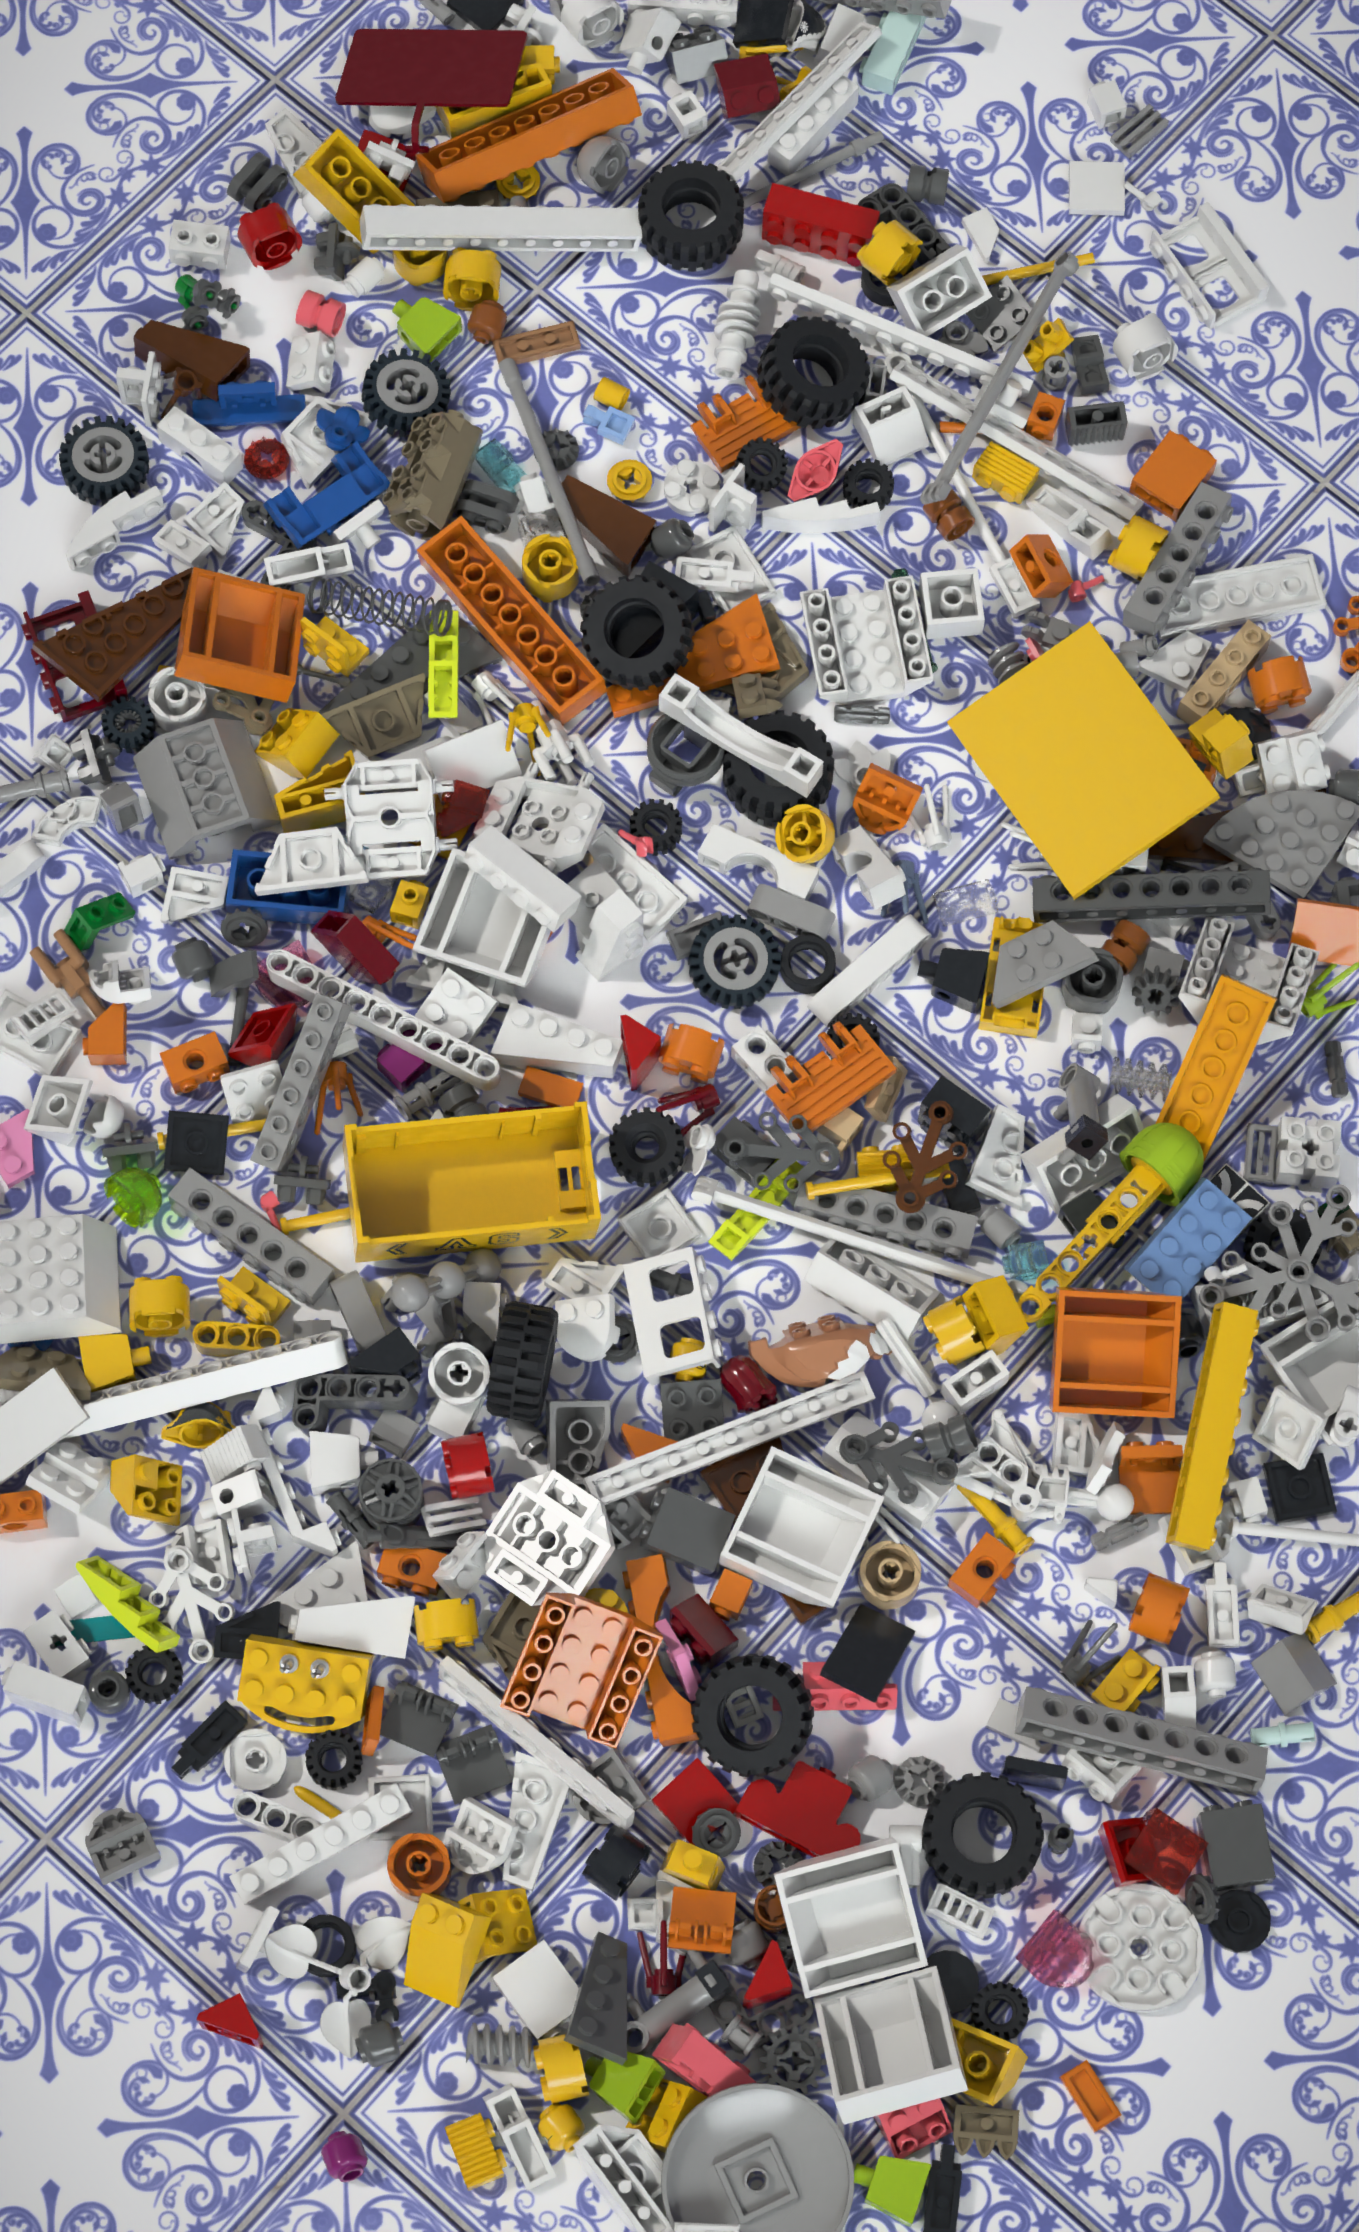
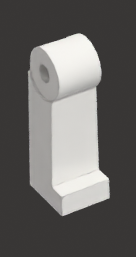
[0,840,46,898]

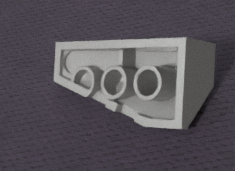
[545,1399,611,1492]

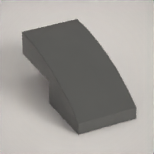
[1071,334,1110,395]
[209,950,259,998]

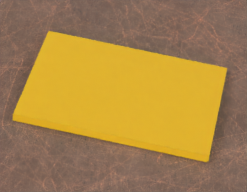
[947,621,1220,900]

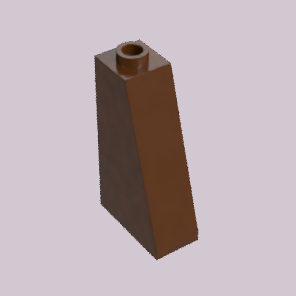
[133,320,250,402]
[554,474,657,577]

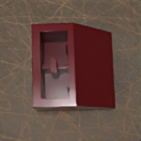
[669,1594,739,1670]

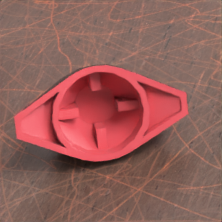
[787,439,843,502]

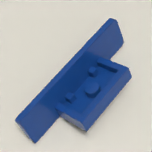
[192,380,306,427]

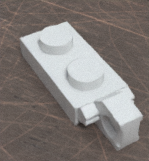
[675,556,755,593]
[1205,1562,1240,1648]

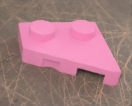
[0,1109,35,1188]
[654,1618,702,1702]

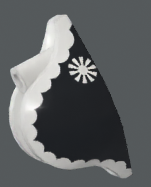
[785,0,826,52]

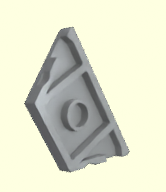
[992,920,1099,1009]

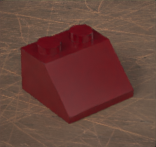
[713,53,781,119]

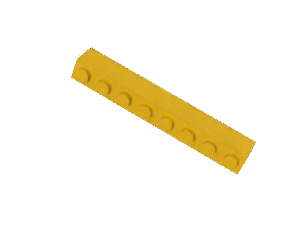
[1165,1302,1260,1552]

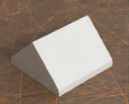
[24,1075,93,1146]

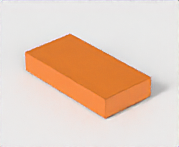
[518,1066,584,1107]
[361,1685,385,1757]
[1059,2060,1122,2133]

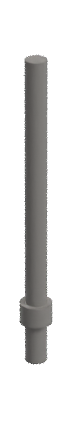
[743,130,884,209]

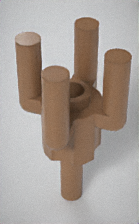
[29,929,106,1018]

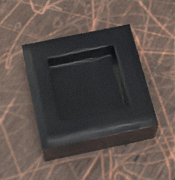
[698,590,716,627]

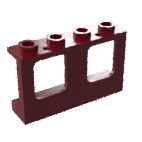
[21,590,129,723]

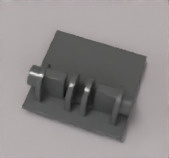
[966,275,1032,353]
[660,1378,724,1442]
[380,1681,459,1758]
[436,1724,513,1805]

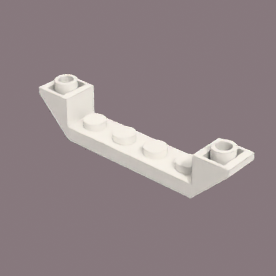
[247,1386,342,1557]

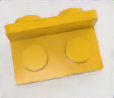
[1091,1648,1161,1712]

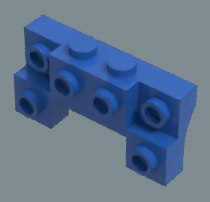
[263,441,390,550]

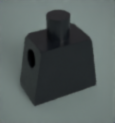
[917,948,990,1014]

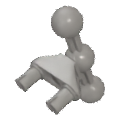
[380,1248,501,1358]

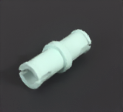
[1250,1721,1315,1748]

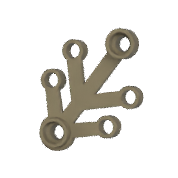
[204,683,275,735]

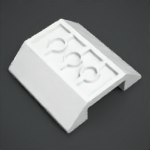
[799,575,934,706]
[1178,917,1320,1045]

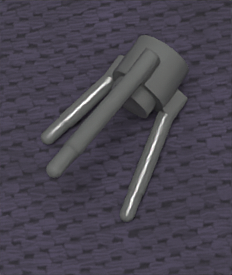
[1059,1620,1121,1688]

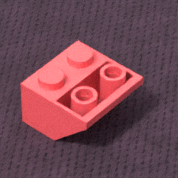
[874,2098,953,2159]

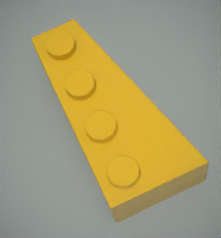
[435,63,553,139]

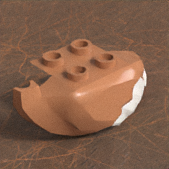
[748,1315,892,1387]

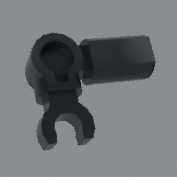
[336,1971,399,2022]

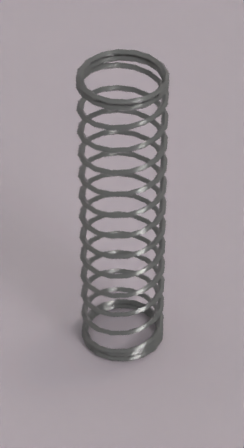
[307,577,453,637]

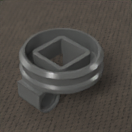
[647,714,725,797]

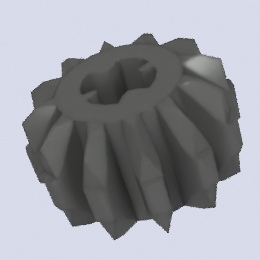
[1132,965,1181,1018]

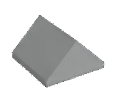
[1250,1633,1337,1716]

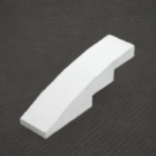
[761,497,881,533]

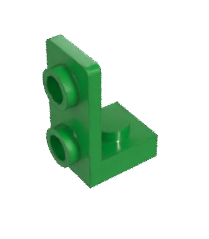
[64,892,136,952]

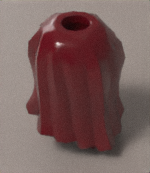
[720,1355,778,1414]

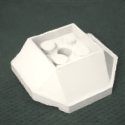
[485,1470,615,1609]

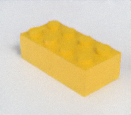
[293,128,415,254]

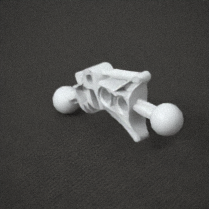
[921,1401,1134,1524]

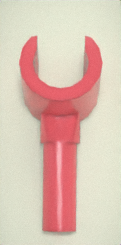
[1068,575,1105,603]
[618,829,654,857]
[260,1191,282,1232]

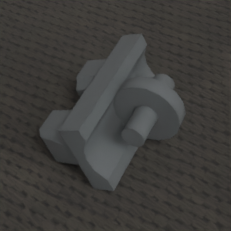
[314,222,360,281]
[70,728,121,786]
[102,1123,159,1173]
[273,1155,331,1205]

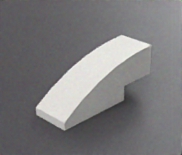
[1026,483,1112,560]
[263,542,354,586]
[482,2083,556,2191]

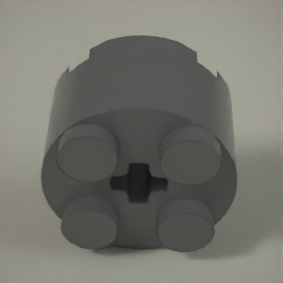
[1061,947,1123,1014]

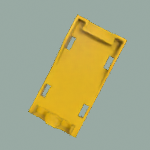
[978,915,1046,1038]

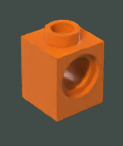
[1026,391,1065,441]
[709,1568,753,1621]

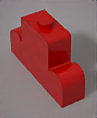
[735,1761,861,1858]

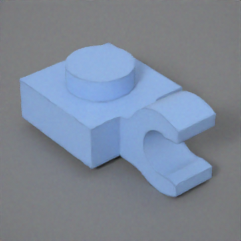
[583,404,635,445]

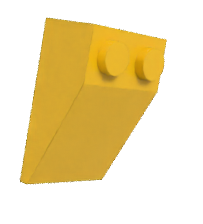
[404,1893,492,2008]

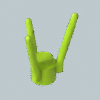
[1301,962,1359,1020]

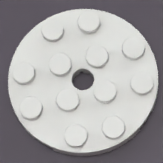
[1076,1883,1204,2012]

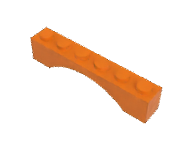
[622,1554,699,1747]

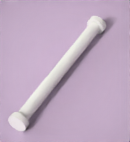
[1229,1518,1359,1547]

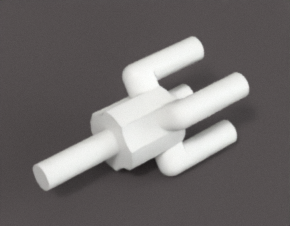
[531,700,595,786]

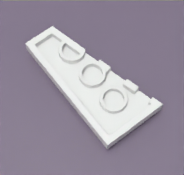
[502,1751,570,1892]

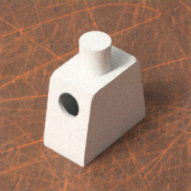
[619,7,681,75]
[309,1431,379,1495]
[199,1469,276,1522]

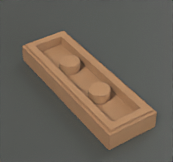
[492,320,581,369]

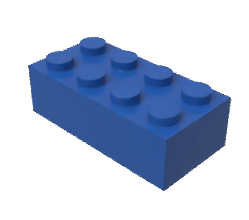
[226,849,350,925]

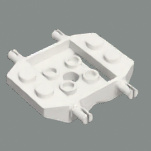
[324,758,458,880]
[473,762,605,873]

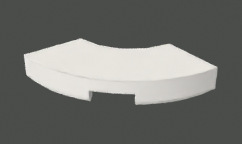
[31,796,102,847]
[1086,1421,1126,1495]

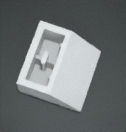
[853,385,929,466]

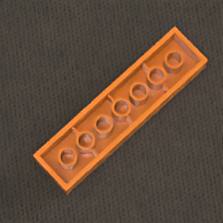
[415,68,642,203]
[417,516,607,726]

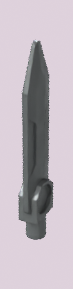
[363,1524,485,1549]

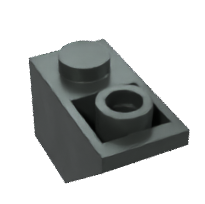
[1058,1189,1125,1249]

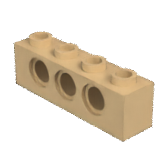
[1176,619,1271,726]

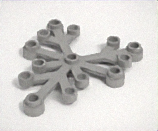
[1199,1184,1359,1342]

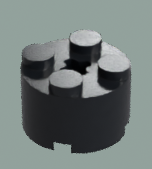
[582,1824,652,1901]

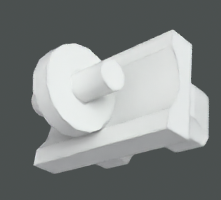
[498,3,542,46]
[363,138,415,188]

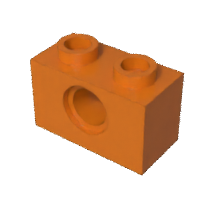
[1009,534,1074,598]
[159,1031,230,1094]
[0,1490,48,1534]
[948,1532,1016,1608]
[377,1548,447,1597]

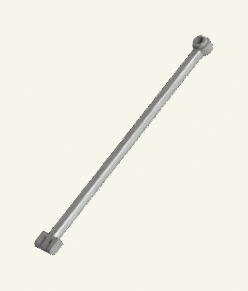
[920,251,1079,505]

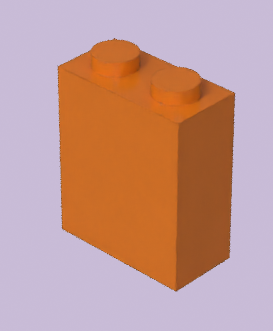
[1129,430,1217,522]

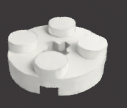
[664,459,720,517]
[224,1729,287,1793]

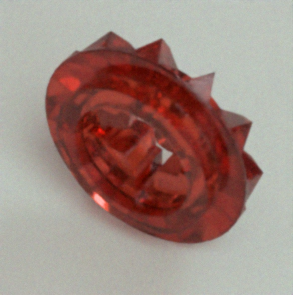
[244,436,289,480]

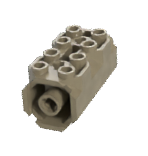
[382,410,483,541]

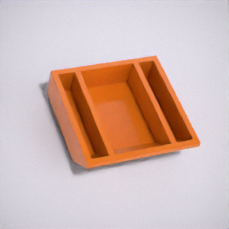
[174,567,305,703]
[1049,1287,1182,1418]

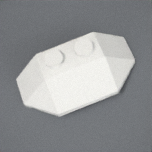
[573,2124,673,2232]

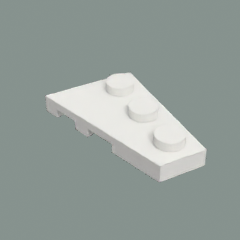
[265,107,322,199]

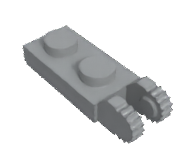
[1021,610,1105,649]

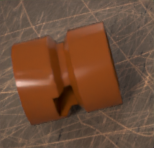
[923,488,975,542]
[1101,920,1151,976]
[753,1885,787,1933]

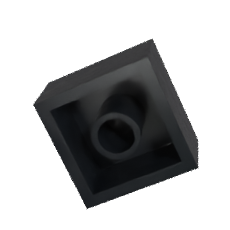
[918,1076,991,1153]

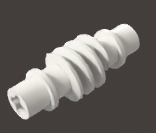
[714,269,761,380]

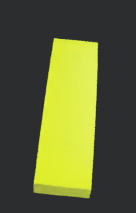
[428,610,459,718]
[75,1555,180,1653]

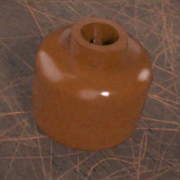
[467,300,507,344]

